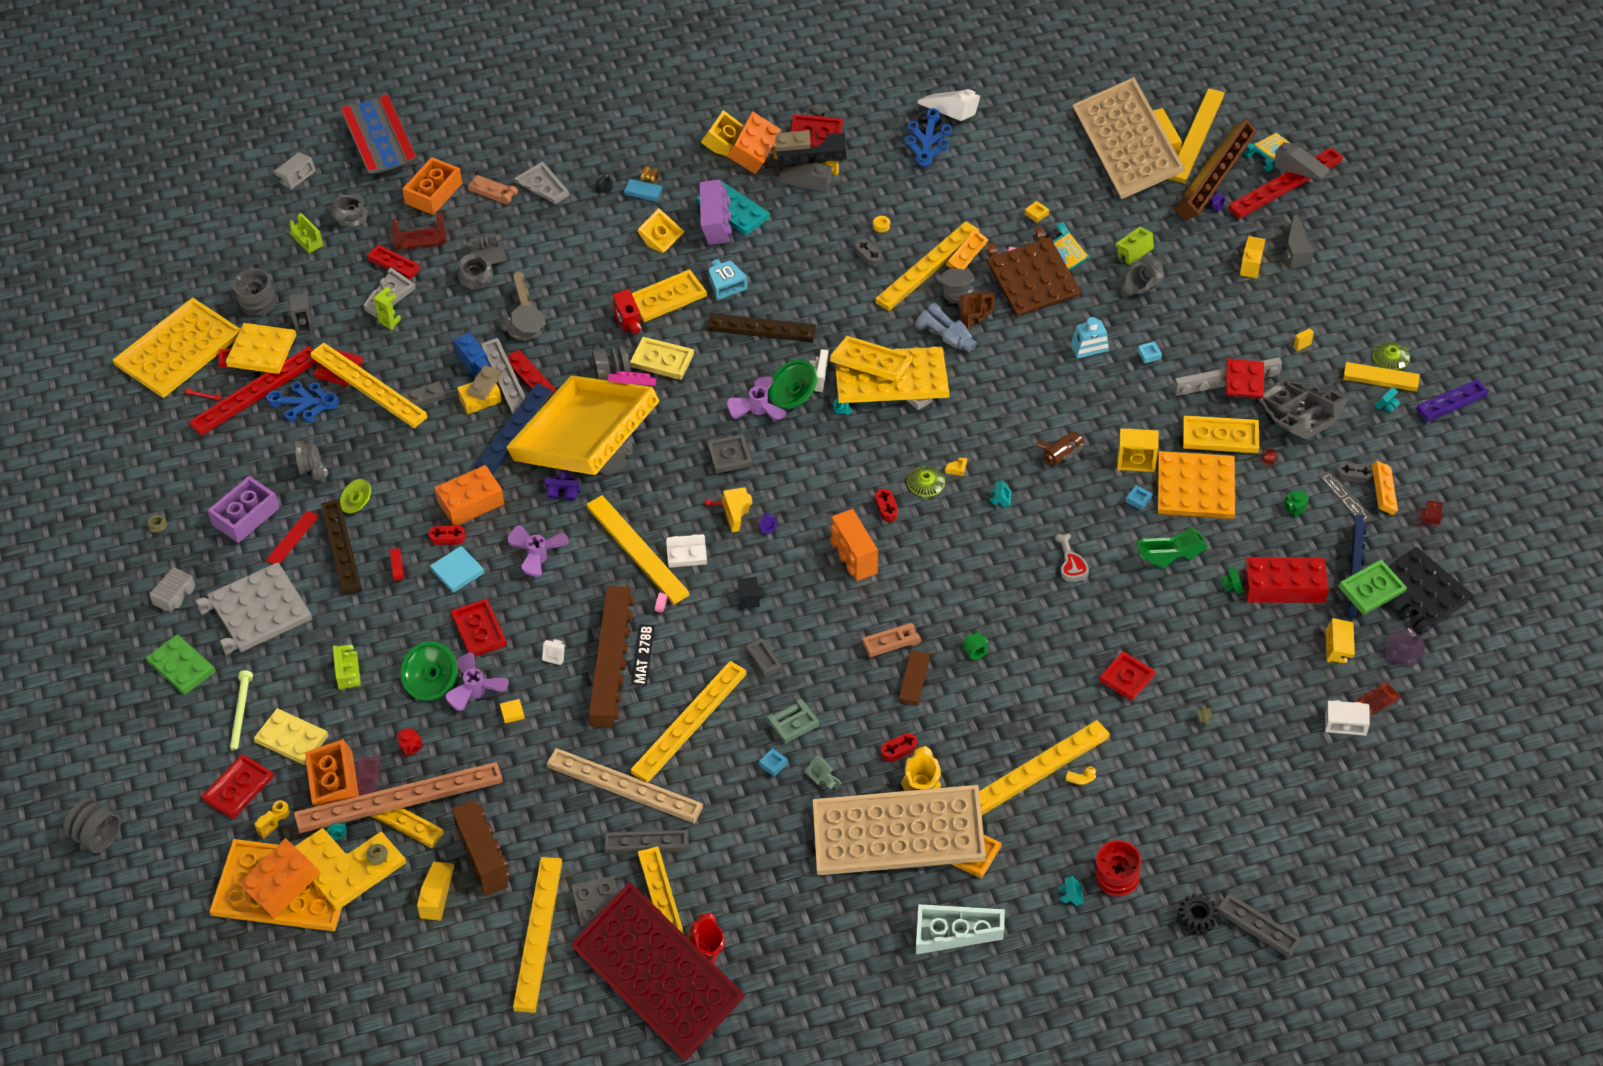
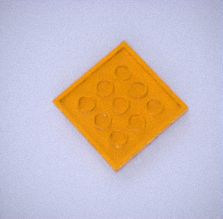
[1158,451,1235,519]

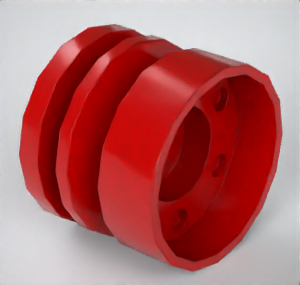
[1096,840,1141,897]

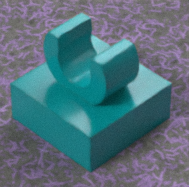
[1374,387,1400,412]
[989,480,1012,508]
[1059,876,1084,906]

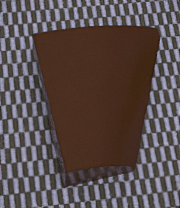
[959,291,995,331]

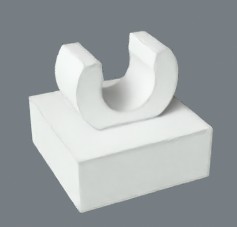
[542,639,565,665]

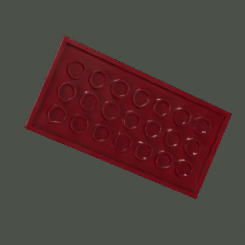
[570,881,746,1061]

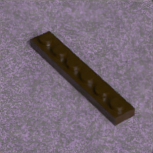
[707,313,816,342]
[321,499,362,595]

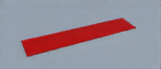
[265,510,320,564]

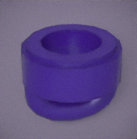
[1208,193,1225,211]
[757,512,778,534]

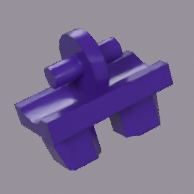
[545,470,582,501]

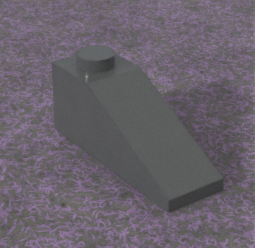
[1275,142,1330,181]
[778,163,832,193]
[1284,215,1314,267]

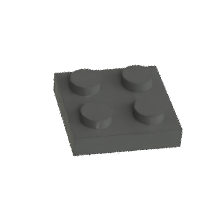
[707,434,752,474]

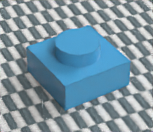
[1126,485,1152,510]
[759,748,788,777]

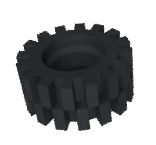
[1178,893,1218,936]

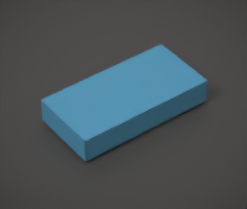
[624,179,663,202]

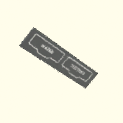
[1319,470,1374,523]

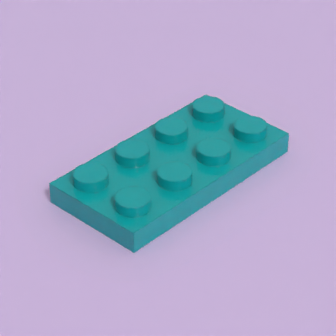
[696,181,770,236]

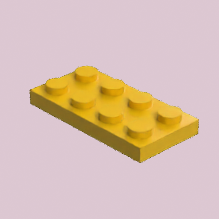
[632,269,707,323]
[830,336,912,381]
[1183,416,1259,453]

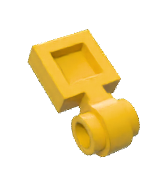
[254,800,290,839]

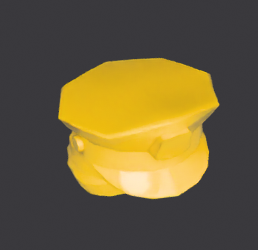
[901,746,941,791]

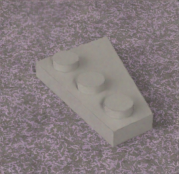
[514,161,570,204]
[364,267,416,318]

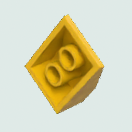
[701,110,743,156]

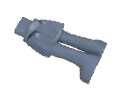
[915,303,977,352]

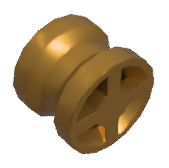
[641,166,660,185]

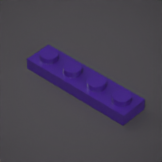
[1416,379,1489,422]

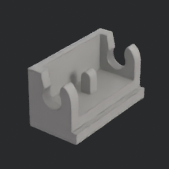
[274,152,316,190]

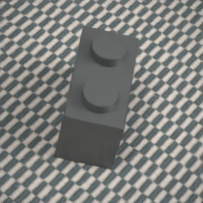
[289,293,315,336]

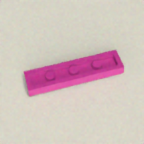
[608,371,656,386]

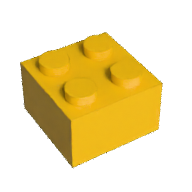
[1117,428,1158,472]

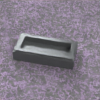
[745,638,782,678]

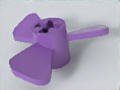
[727,377,786,420]
[508,526,569,577]
[446,652,509,711]

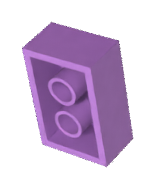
[700,179,732,245]
[207,476,279,543]

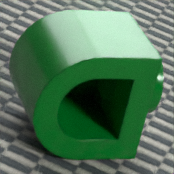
[1284,491,1309,517]
[962,632,989,660]

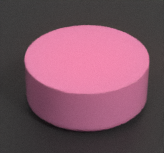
[655,593,667,613]

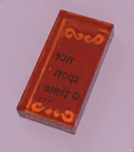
[1356,682,1401,717]

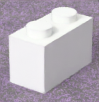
[1325,700,1370,736]

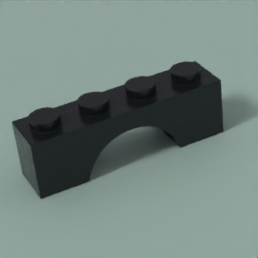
[777,133,847,166]

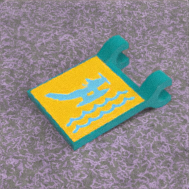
[1243,132,1290,173]
[1033,222,1089,271]

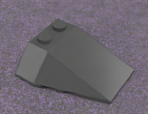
[1256,379,1348,439]

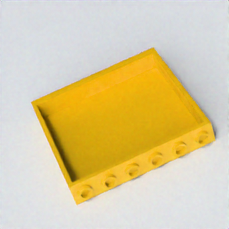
[506,375,659,475]

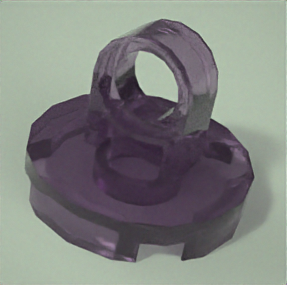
[1385,628,1425,667]

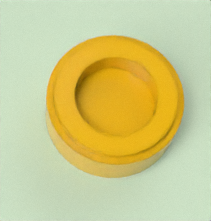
[873,216,890,232]

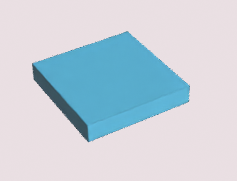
[430,546,485,593]

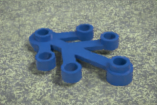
[905,108,952,167]
[267,382,339,423]

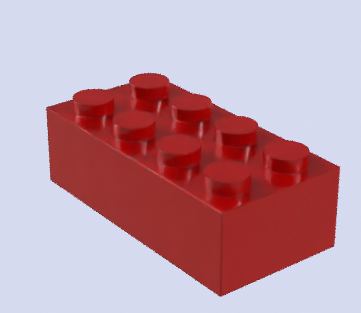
[1243,557,1329,603]

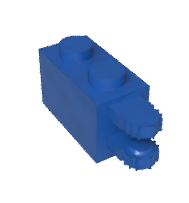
[454,332,489,377]

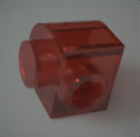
[1421,501,1443,525]

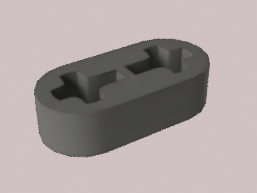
[855,240,882,267]
[1337,462,1373,484]

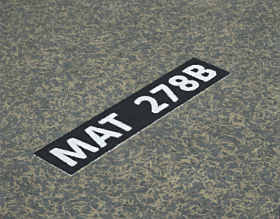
[631,624,655,686]

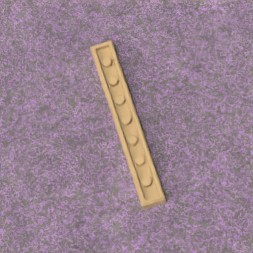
[546,748,703,823]

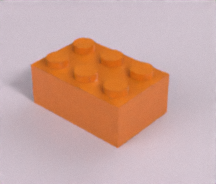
[727,112,781,174]
[402,157,462,215]
[434,465,505,525]
[830,509,878,581]
[305,739,359,807]
[239,838,320,919]

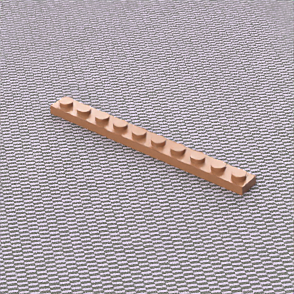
[294,762,502,833]

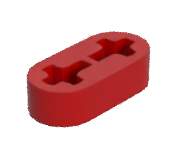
[875,489,898,522]
[429,525,466,545]
[390,548,404,581]
[881,733,917,762]

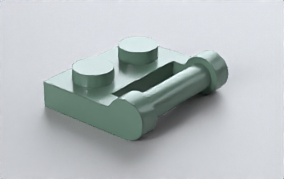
[766,698,819,744]

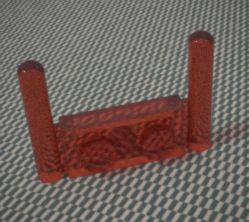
[392,214,447,250]

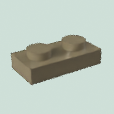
[775,130,811,152]
[467,365,501,401]

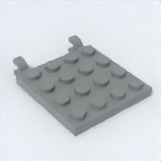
[196,563,312,655]

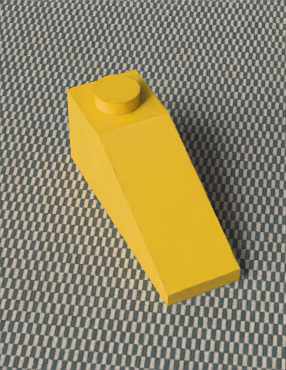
[1240,236,1266,278]
[417,862,454,921]

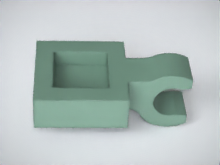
[805,756,842,789]

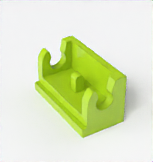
[289,213,323,253]
[1116,227,1154,265]
[374,286,401,330]
[333,645,361,689]

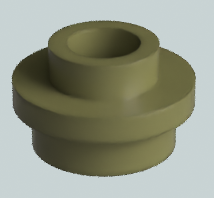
[147,515,167,533]
[1198,704,1213,725]
[366,844,388,865]

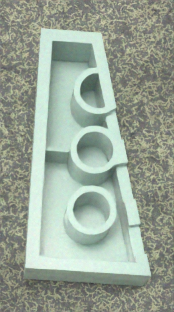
[916,904,1005,954]

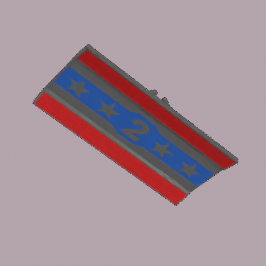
[340,93,418,174]

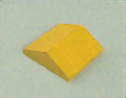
[637,208,685,254]

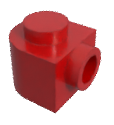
[397,728,423,757]

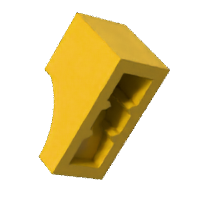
[722,487,752,532]

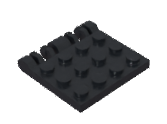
[1387,546,1473,635]

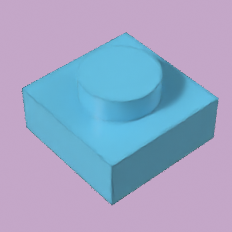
[1137,342,1162,363]

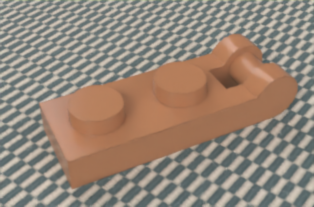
[468,175,518,204]
[862,623,921,657]

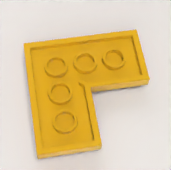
[295,828,406,911]

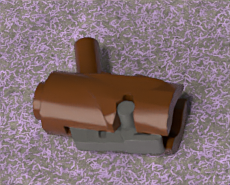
[1036,431,1084,466]

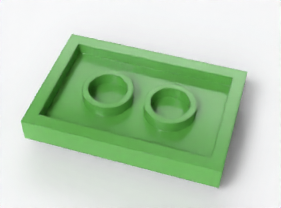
[1338,559,1407,615]
[146,634,216,695]

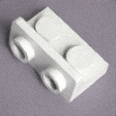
[809,349,828,392]
[666,534,707,568]

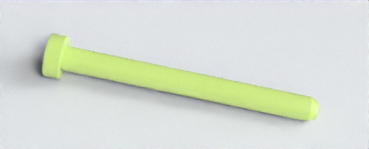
[230,670,253,751]

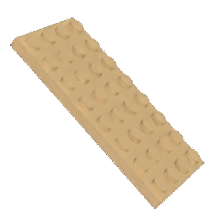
[1073,77,1185,199]
[813,785,986,875]

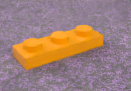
[946,229,988,270]
[1372,461,1398,515]

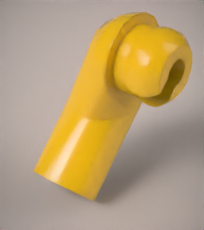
[1065,767,1096,785]

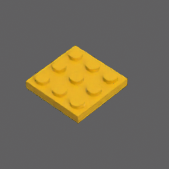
[226,323,296,374]

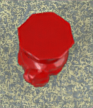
[686,912,725,964]

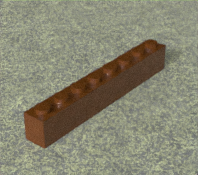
[1174,119,1257,221]
[589,586,635,728]

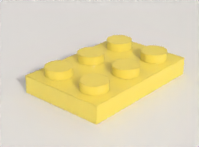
[630,337,694,380]
[254,708,328,766]

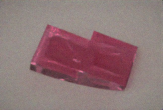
[356,757,381,796]

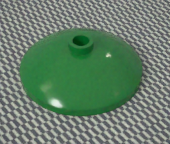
[768,359,817,409]
[401,641,458,701]

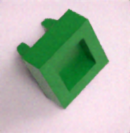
[1221,566,1244,594]

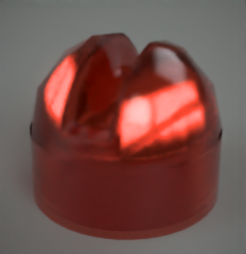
[1261,448,1277,465]

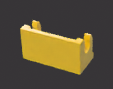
[1326,618,1355,663]

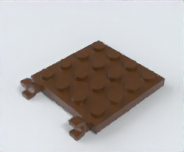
[986,226,1081,318]

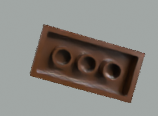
[452,800,510,896]

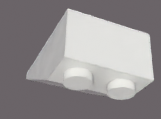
[917,89,980,121]

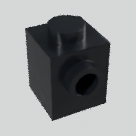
[737,577,763,609]

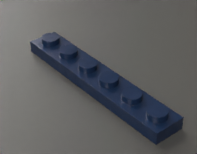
[475,383,553,475]
[1348,515,1367,618]

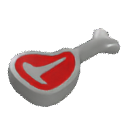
[1055,534,1089,582]

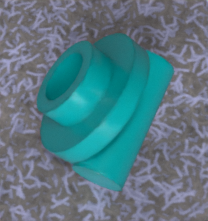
[833,397,853,415]
[325,822,347,841]

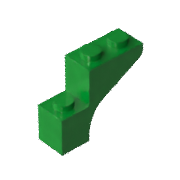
[1135,527,1209,569]

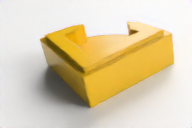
[945,458,967,476]

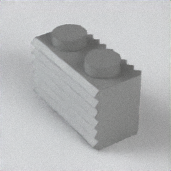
[150,567,195,613]

